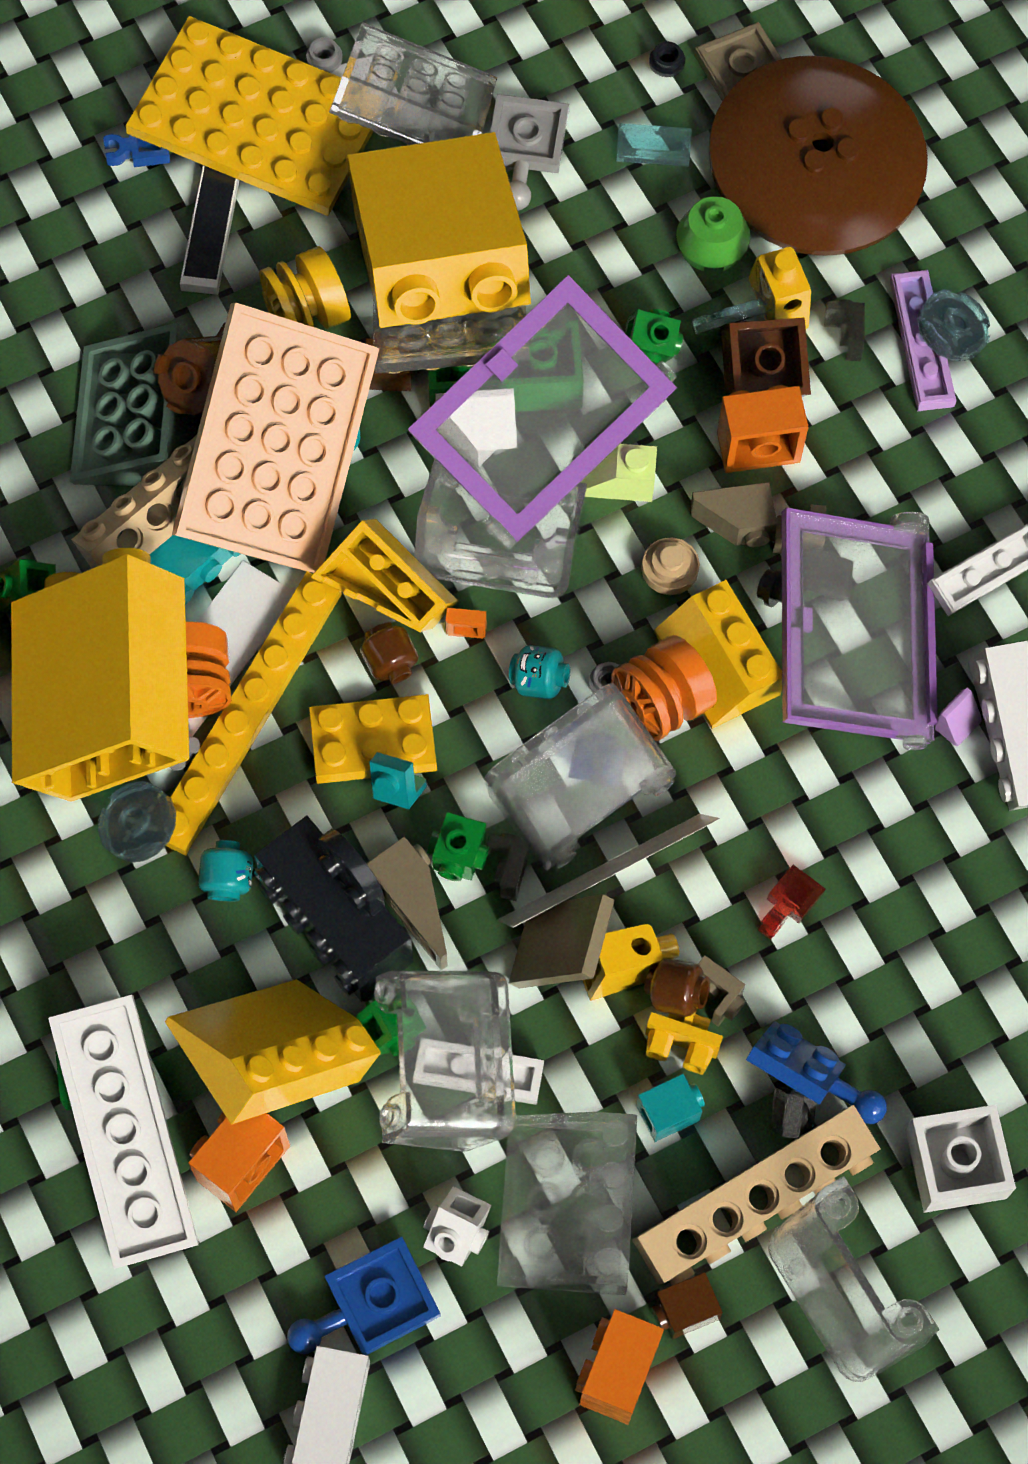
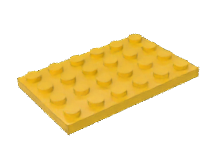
[126,16,388,216]

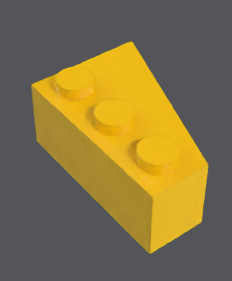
[311,519,458,632]

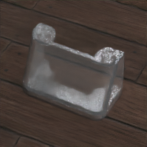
[414,459,587,598]
[484,683,676,871]
[374,971,516,1152]
[768,1176,940,1382]

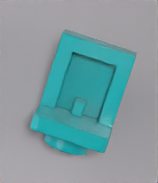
[369,752,427,809]

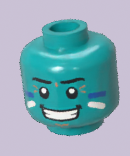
[509,645,570,699]
[198,840,253,902]

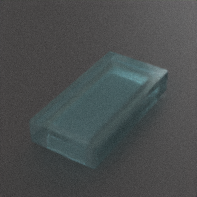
[616,123,692,167]

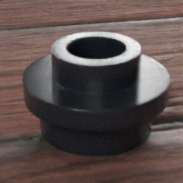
[649,41,685,77]
[757,569,782,608]

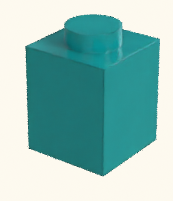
[636,1074,705,1142]

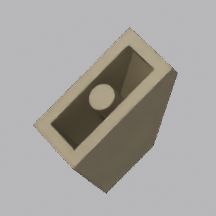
[690,482,778,547]

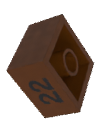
[720,317,811,397]

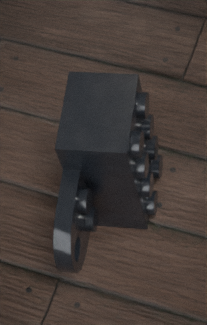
[254,815,413,1002]

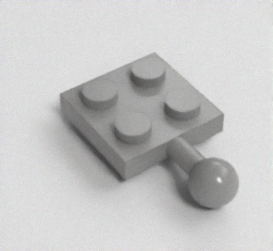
[490,94,569,211]

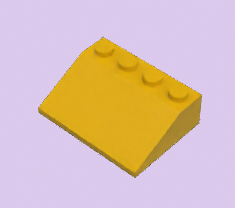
[165,979,381,1125]

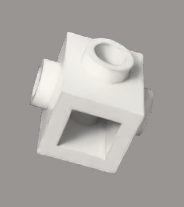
[423,1186,492,1266]

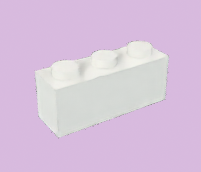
[284,1346,370,1464]

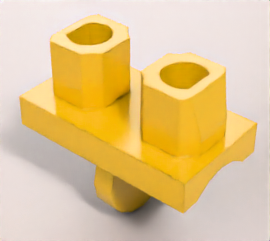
[645,1011,723,1075]

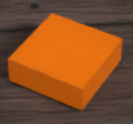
[446,608,487,639]

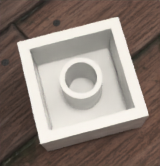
[905,1105,1016,1213]

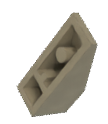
[367,837,448,970]

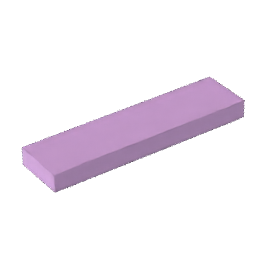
[890,270,956,411]

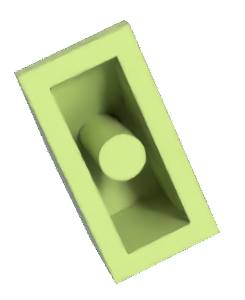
[576,444,657,502]

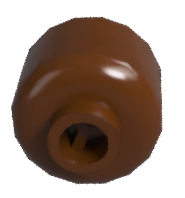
[360,622,419,684]
[644,958,710,1017]

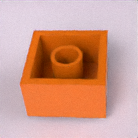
[717,385,808,473]
[188,1112,290,1212]
[575,1309,664,1425]

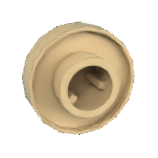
[641,537,700,595]

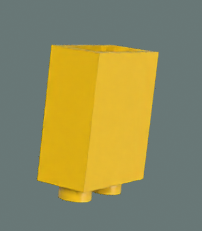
[347,132,531,328]
[11,548,189,802]

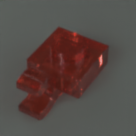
[758,864,826,940]

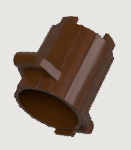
[153,322,226,425]

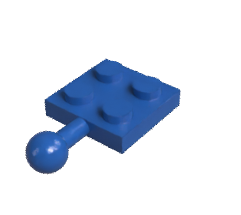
[746,1021,887,1124]
[287,1237,441,1355]

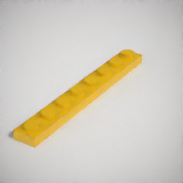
[164,571,342,856]

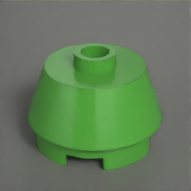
[676,196,750,271]

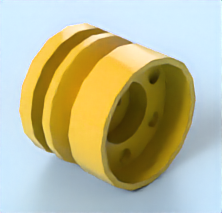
[259,246,351,329]

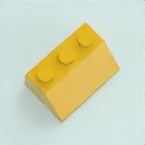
[654,580,782,729]

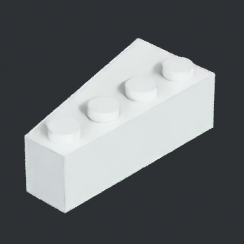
[968,641,1028,811]

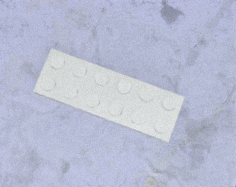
[48,995,199,1269]

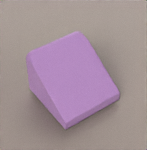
[935,688,981,746]

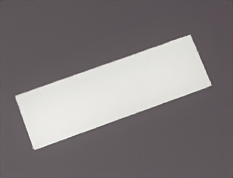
[165,561,294,770]
[497,814,721,928]

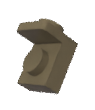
[698,955,746,1027]

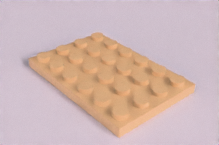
[172,303,380,574]

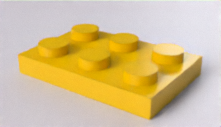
[309,694,437,784]

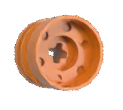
[186,621,232,718]
[611,635,717,741]

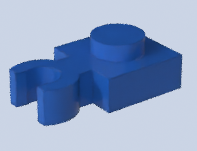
[103,134,170,167]

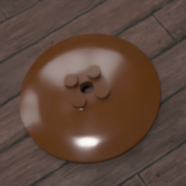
[709,56,928,256]

